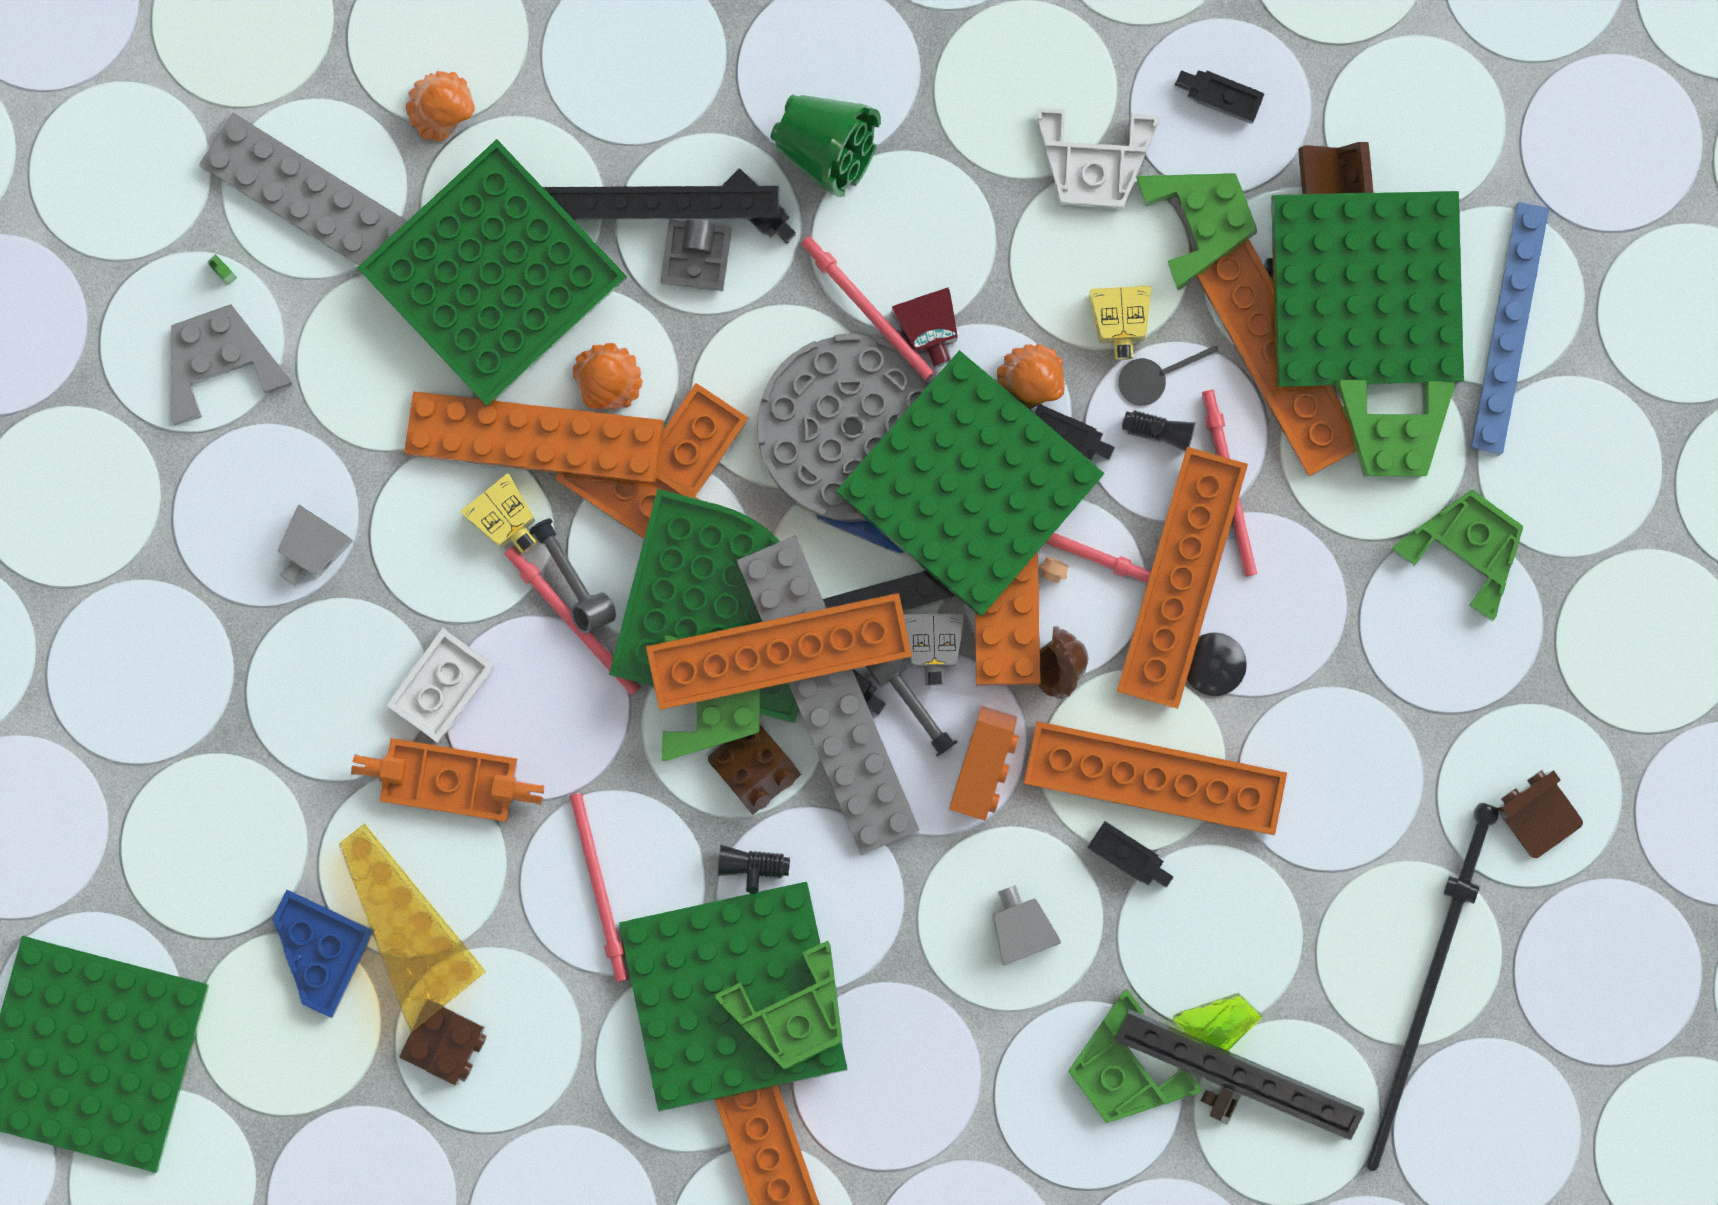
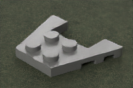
[171,304,292,425]

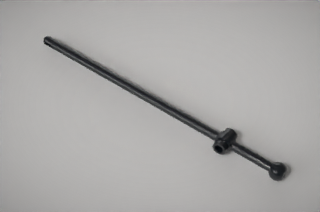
[1367,803,1499,1171]

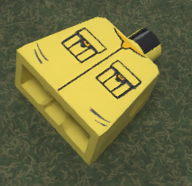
[1089,286,1151,360]
[461,473,537,554]

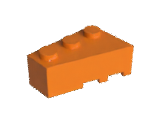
[949,705,1019,821]

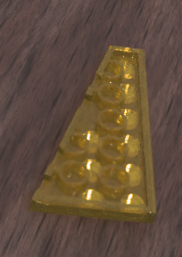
[339,823,486,1034]

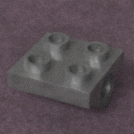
[660,219,732,291]

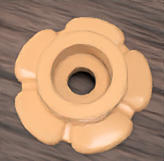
[1039,557,1069,583]

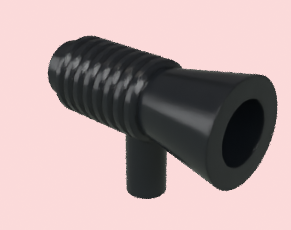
[1122,410,1196,451]
[717,844,790,894]

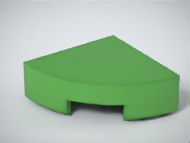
[208,254,237,284]

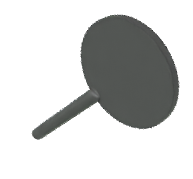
[1118,346,1219,406]

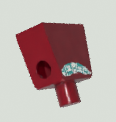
[891,287,958,368]

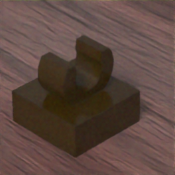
[1200,1086,1241,1125]

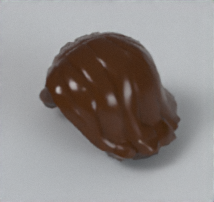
[1039,626,1089,699]

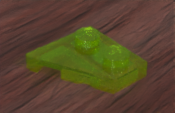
[1172,992,1263,1051]

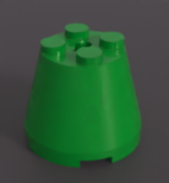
[770,94,881,197]

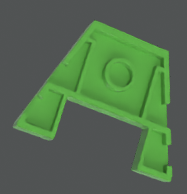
[1136,173,1257,290]
[1335,380,1455,477]
[1391,489,1524,622]
[662,635,760,761]
[715,940,843,1070]
[1068,989,1202,1123]

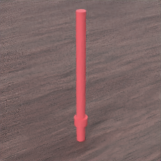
[801,236,935,381]
[1201,389,1258,577]
[1046,533,1151,584]
[504,546,641,696]
[569,793,629,983]

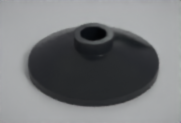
[1187,632,1247,696]

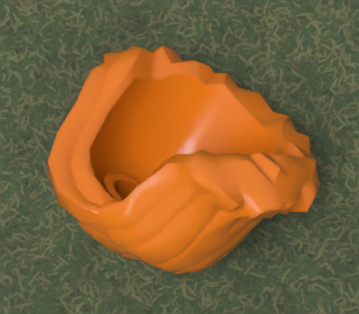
[405,71,475,142]
[572,342,643,410]
[997,343,1065,410]

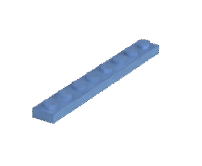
[1470,202,1549,455]

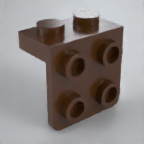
[1298,141,1374,194]
[708,723,802,815]
[1497,770,1583,858]

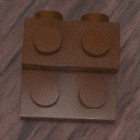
[399,999,487,1086]

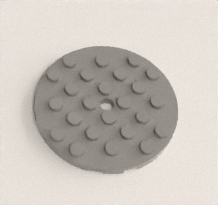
[757,333,934,522]

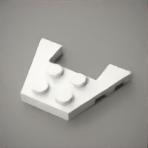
[1036,107,1160,209]

